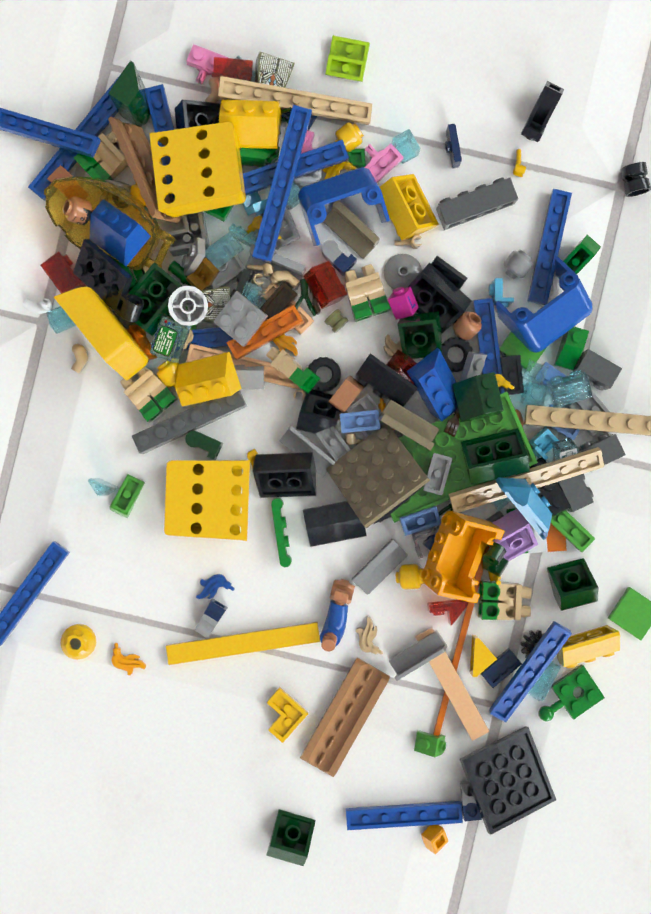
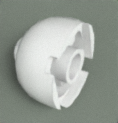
[168,286,208,326]

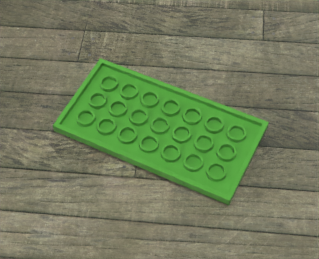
[391,392,538,523]

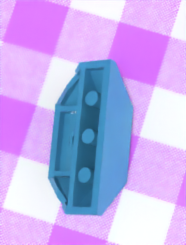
[496,477,552,540]

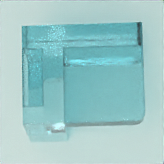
[392,129,420,164]
[522,359,549,385]

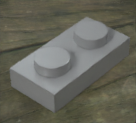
[182,237,205,276]
[460,351,487,381]
[315,426,351,461]
[423,453,452,495]

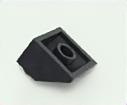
[296,389,340,434]

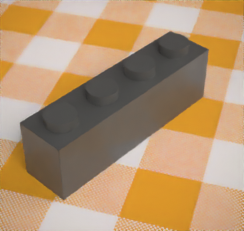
[436,177,518,230]

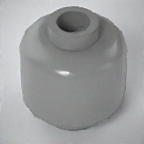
[504,250,533,279]

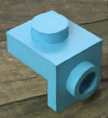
[242,191,268,216]
[489,278,514,308]
[529,426,560,460]

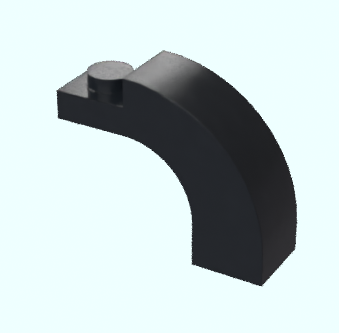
[521,81,564,142]

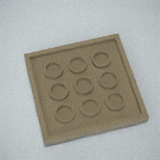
[326,424,430,528]

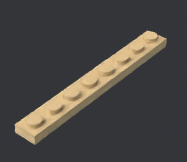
[218,76,372,125]
[524,405,651,436]
[448,447,604,513]

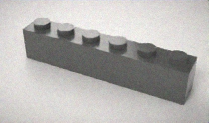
[132,390,247,454]

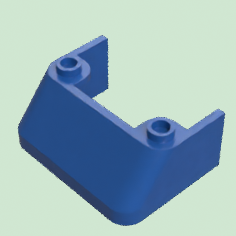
[298,167,390,246]
[496,257,593,352]

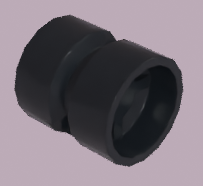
[621,162,651,197]

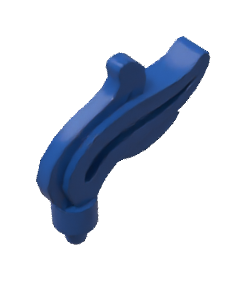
[196,574,235,599]

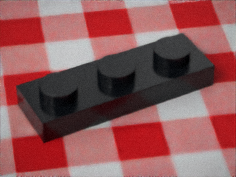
[529,457,571,516]

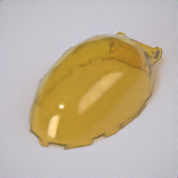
[44,176,175,270]

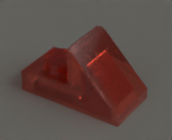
[427,599,468,626]

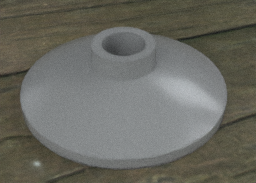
[384,254,422,289]

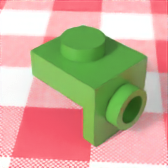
[414,731,446,758]

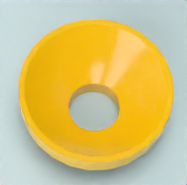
[60,624,96,660]

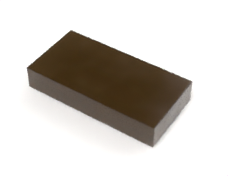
[260,281,298,319]

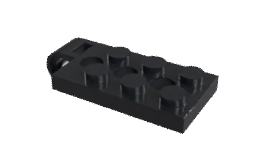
[73,239,144,322]

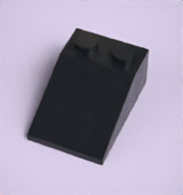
[174,99,221,129]

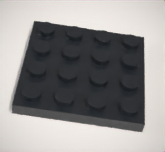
[460,726,556,835]

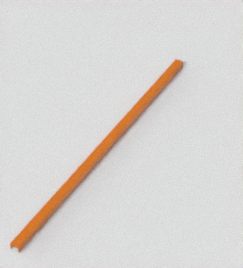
[433,546,489,736]

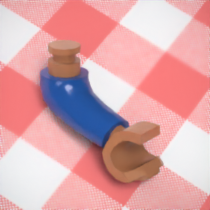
[320,579,355,652]

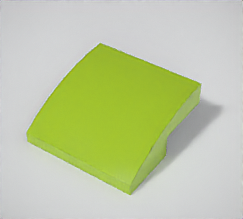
[325,35,370,82]

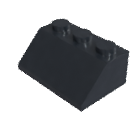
[408,262,472,334]
[355,353,418,407]
[253,452,317,498]
[303,501,366,547]

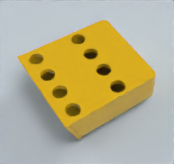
[149,122,246,218]
[54,287,148,381]
[164,460,250,541]

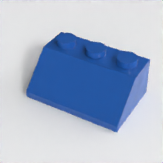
[90,199,151,266]
[407,348,457,422]

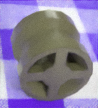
[324,309,348,333]

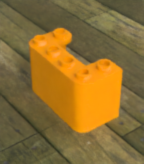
[421,511,505,603]

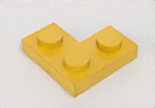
[267,687,308,743]

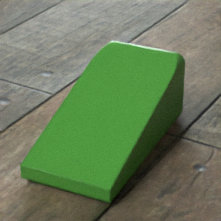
[109,474,145,518]

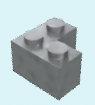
[166,212,210,257]

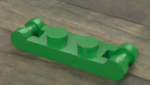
[271,498,292,567]

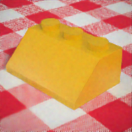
[219,99,282,149]
[380,174,439,240]
[175,352,242,407]
[557,625,620,668]

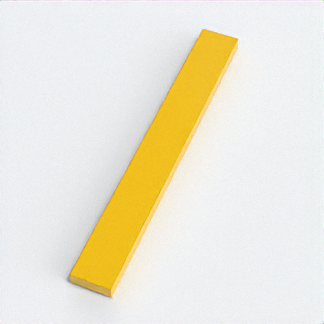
[166,622,320,665]

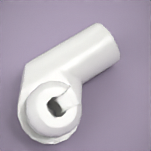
[295,170,322,186]
[23,298,52,315]

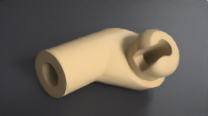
[205,77,220,103]
[270,270,300,288]
[71,344,88,373]

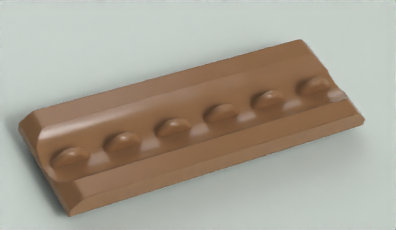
[108,117,181,223]
[300,657,390,777]

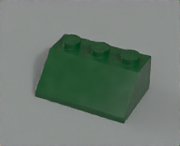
[108,60,150,127]
[128,263,183,336]
[461,428,530,485]

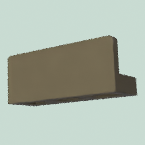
[323,200,380,259]
[378,400,439,450]

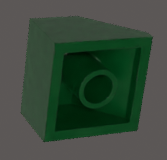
[398,311,442,360]
[452,372,504,422]
[547,558,599,611]
[266,809,316,866]

